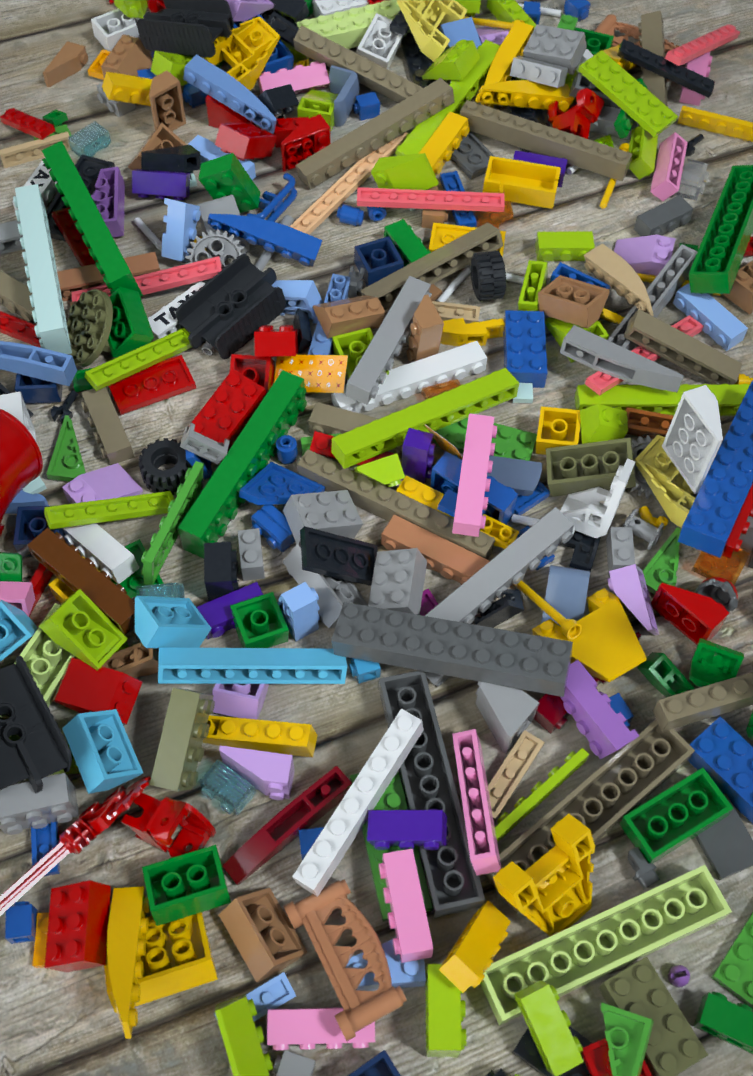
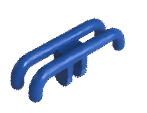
[246,173,297,222]

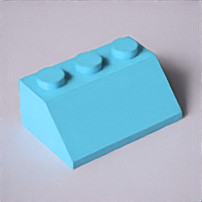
[135,596,212,648]
[0,600,38,662]
[62,709,143,794]

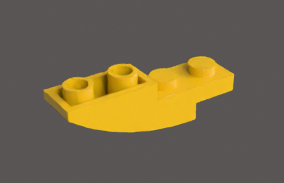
[440,318,505,346]

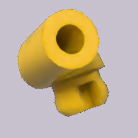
[638,506,668,529]

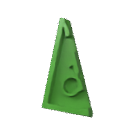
[46,415,86,482]
[643,527,681,595]
[601,1003,654,1076]

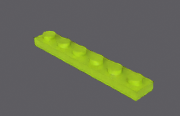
[84,328,192,391]
[44,491,174,529]
[495,748,589,843]

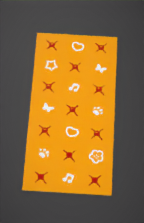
[274,355,348,393]
[424,424,463,460]

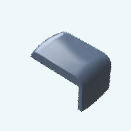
[329,65,359,127]
[487,455,542,496]
[541,565,590,627]

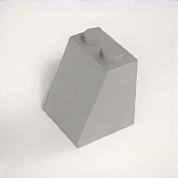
[197,195,250,257]
[475,682,539,754]

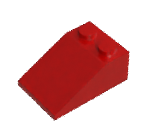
[230,354,275,393]
[651,583,729,645]
[53,658,143,726]

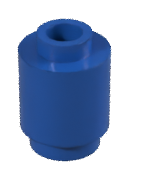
[337,204,364,226]
[367,207,387,221]
[276,435,298,464]

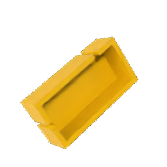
[483,156,561,209]

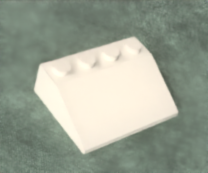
[662,385,723,494]

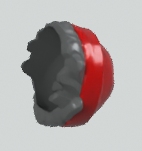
[695,577,738,612]

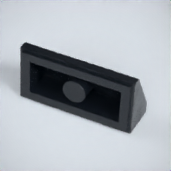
[293,308,312,353]

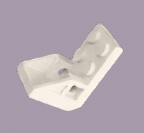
[560,459,635,538]

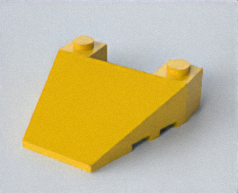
[200,16,280,91]
[532,588,647,682]
[493,814,595,936]

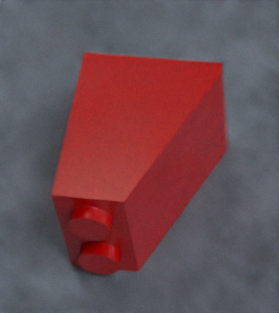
[205,95,255,129]

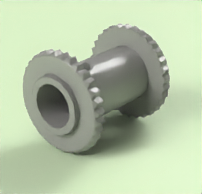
[623,509,664,550]

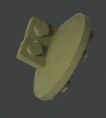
[67,289,113,368]

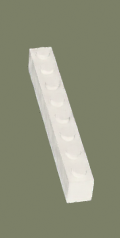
[332,341,487,413]
[292,709,424,897]

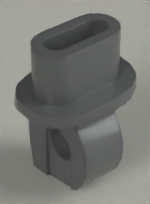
[627,847,660,889]

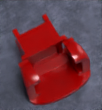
[548,88,605,139]
[121,793,216,858]

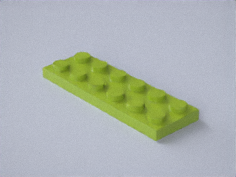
[578,50,679,138]

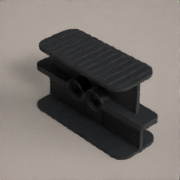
[136,0,234,58]
[175,254,286,359]
[0,656,72,793]

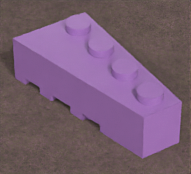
[91,167,125,237]
[560,660,639,759]

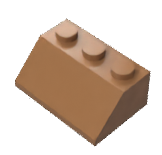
[101,34,153,78]
[149,70,186,131]
[128,123,187,170]
[538,275,609,329]
[406,294,444,362]
[313,295,386,338]
[219,887,308,982]

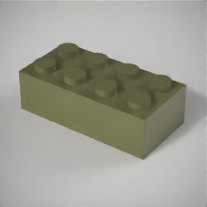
[546,438,636,497]
[150,687,215,792]
[598,956,708,1076]

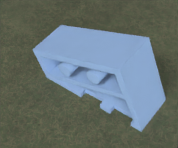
[161,198,201,262]
[272,280,323,324]
[277,582,320,642]
[346,940,426,991]

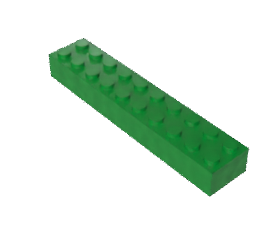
[41,141,143,297]
[689,165,753,294]
[178,370,307,559]

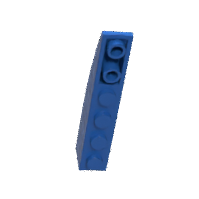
[208,214,323,267]

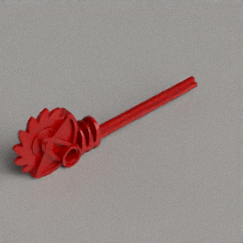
[0,776,151,916]

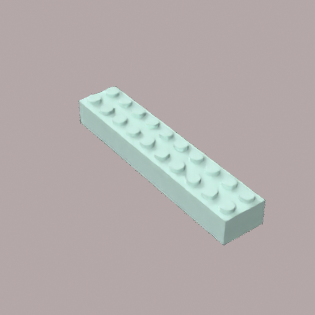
[13,184,72,354]

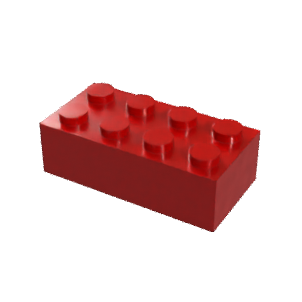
[188,369,267,462]

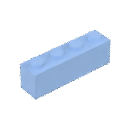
[187,135,256,180]
[673,283,748,351]

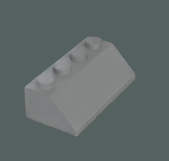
[283,544,368,628]

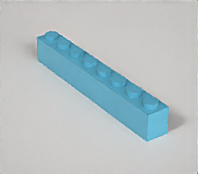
[158,647,347,684]

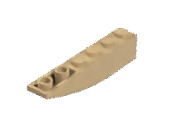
[584,243,654,316]

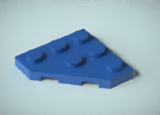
[239,462,325,505]

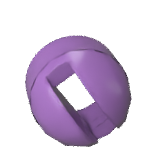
[668,965,690,988]

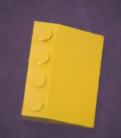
[104,912,218,1013]

